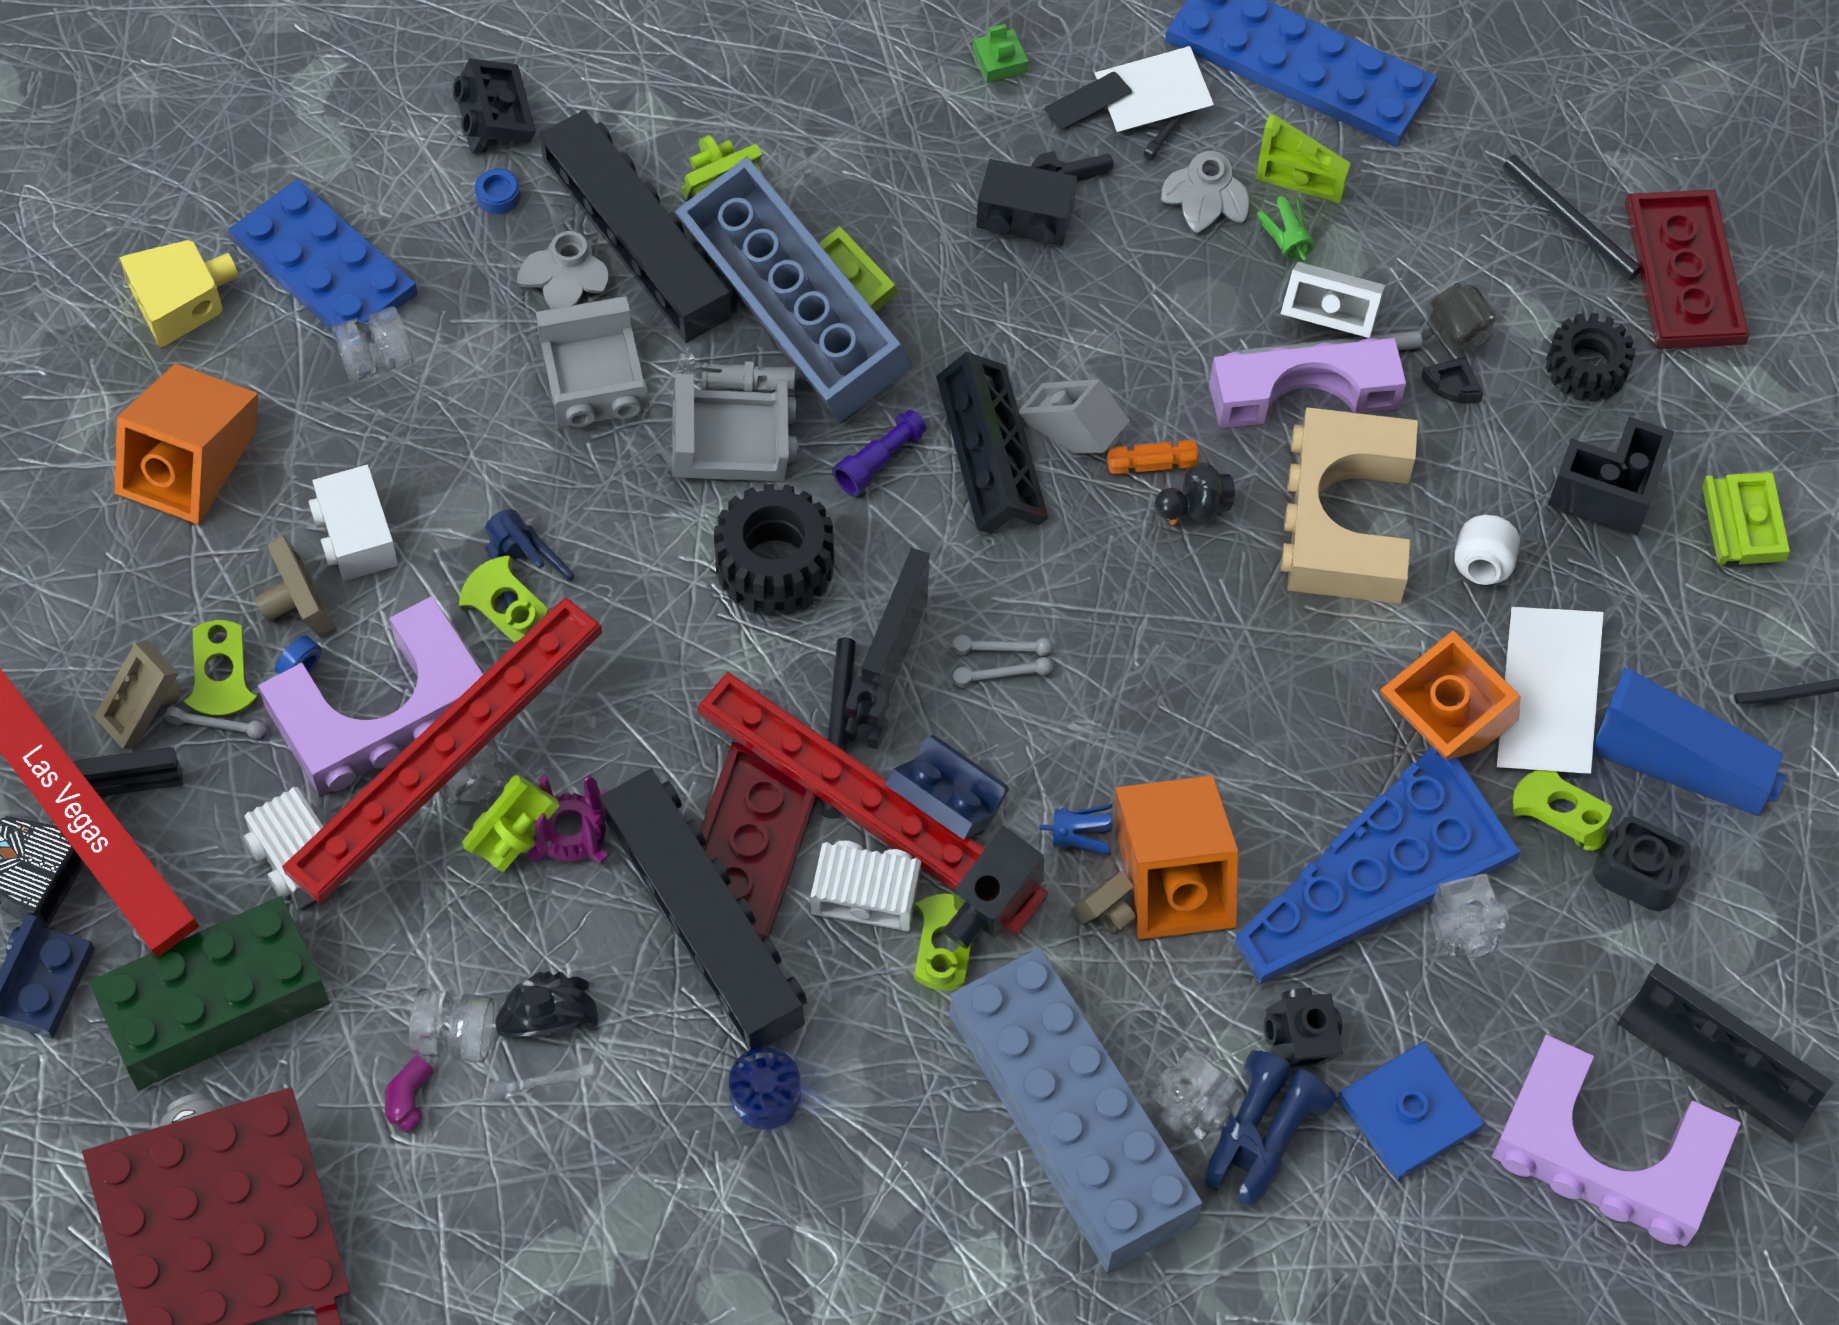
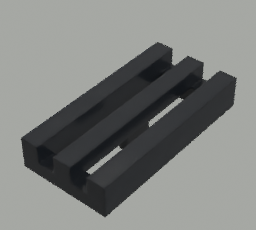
[73,747,183,797]

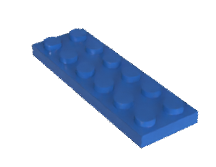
[1165,0,1438,147]

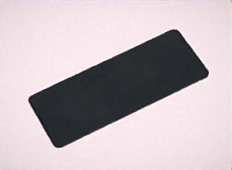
[1045,72,1132,129]

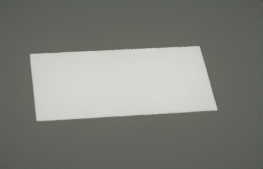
[1497,607,1603,774]

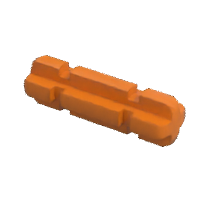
[1107,440,1199,474]

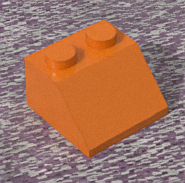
[1380,630,1521,761]

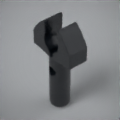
[1031,151,1114,179]

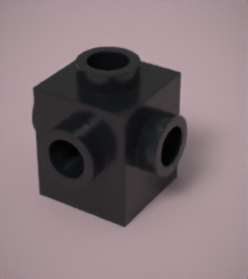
[1263,988,1343,1068]

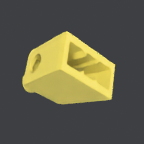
[119,240,239,348]

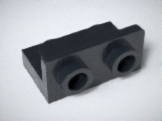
[453,58,536,154]

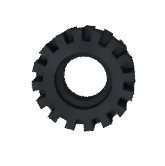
[1546,313,1635,402]

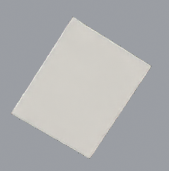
[1095,46,1214,132]

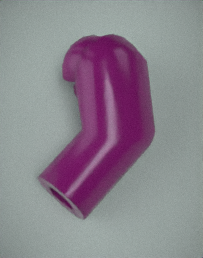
[384,1055,434,1132]

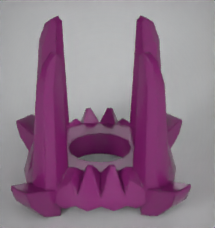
[526,775,609,863]

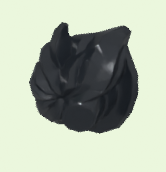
[495,971,599,1038]

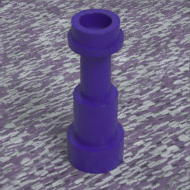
[832,410,927,496]

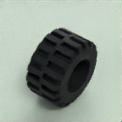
[714,484,834,616]

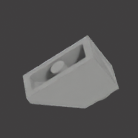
[1019,379,1130,453]

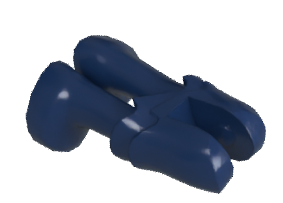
[1205,1050,1337,1207]

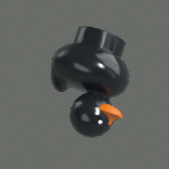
[1154,462,1235,525]

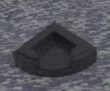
[1421,357,1483,404]

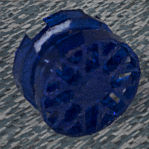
[729,1047,801,1129]

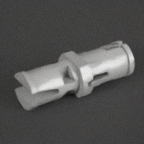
[702,361,796,396]

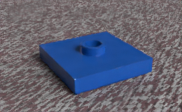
[1337,1042,1484,1181]

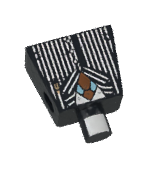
[0,816,85,928]

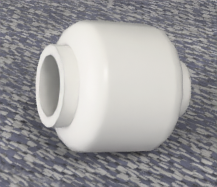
[1454,515,1520,585]

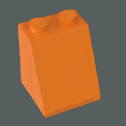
[114,363,259,524]
[1115,775,1238,940]

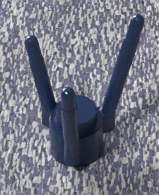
[485,509,574,609]

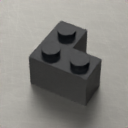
[1548,417,1674,535]

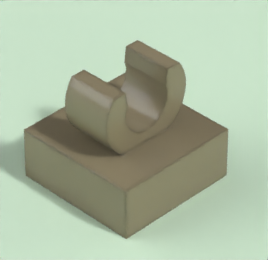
[1070,871,1136,934]

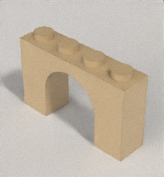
[1280,407,1418,604]

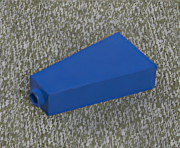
[1593,667,1786,816]

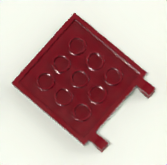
[82,1087,351,1325]

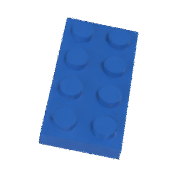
[228,179,418,346]

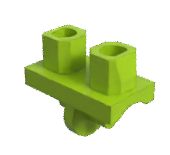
[680,135,762,201]
[462,775,559,872]

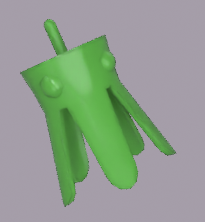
[1257,195,1316,261]

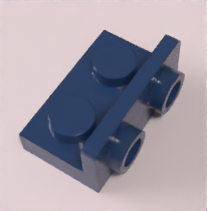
[885,735,1009,840]
[0,913,95,1039]

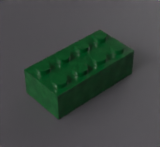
[88,895,330,1091]

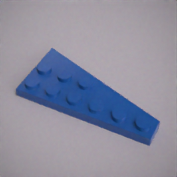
[1235,745,1520,985]

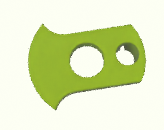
[459,556,550,644]
[183,620,258,717]
[1512,770,1612,851]
[914,894,972,991]

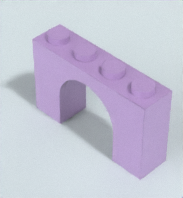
[258,596,483,797]
[1492,1034,1741,1247]

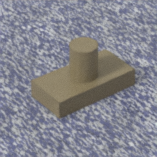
[255,536,337,638]
[94,641,180,749]

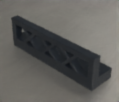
[936,351,1049,534]
[1617,963,1834,1143]

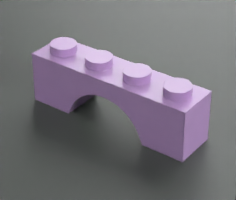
[1209,338,1406,429]

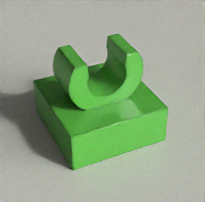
[972,24,1029,83]

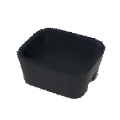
[1593,816,1691,912]

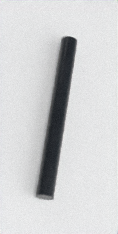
[1503,155,1642,281]
[821,637,856,818]

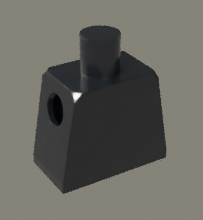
[943,825,1044,949]

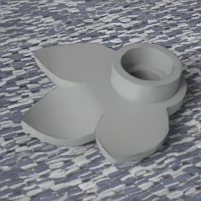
[1161,150,1249,234]
[517,231,609,309]

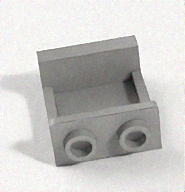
[536,296,649,428]
[672,373,797,482]

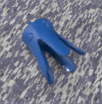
[1039,804,1113,855]

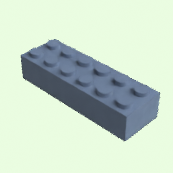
[675,156,913,423]
[949,947,1203,1273]

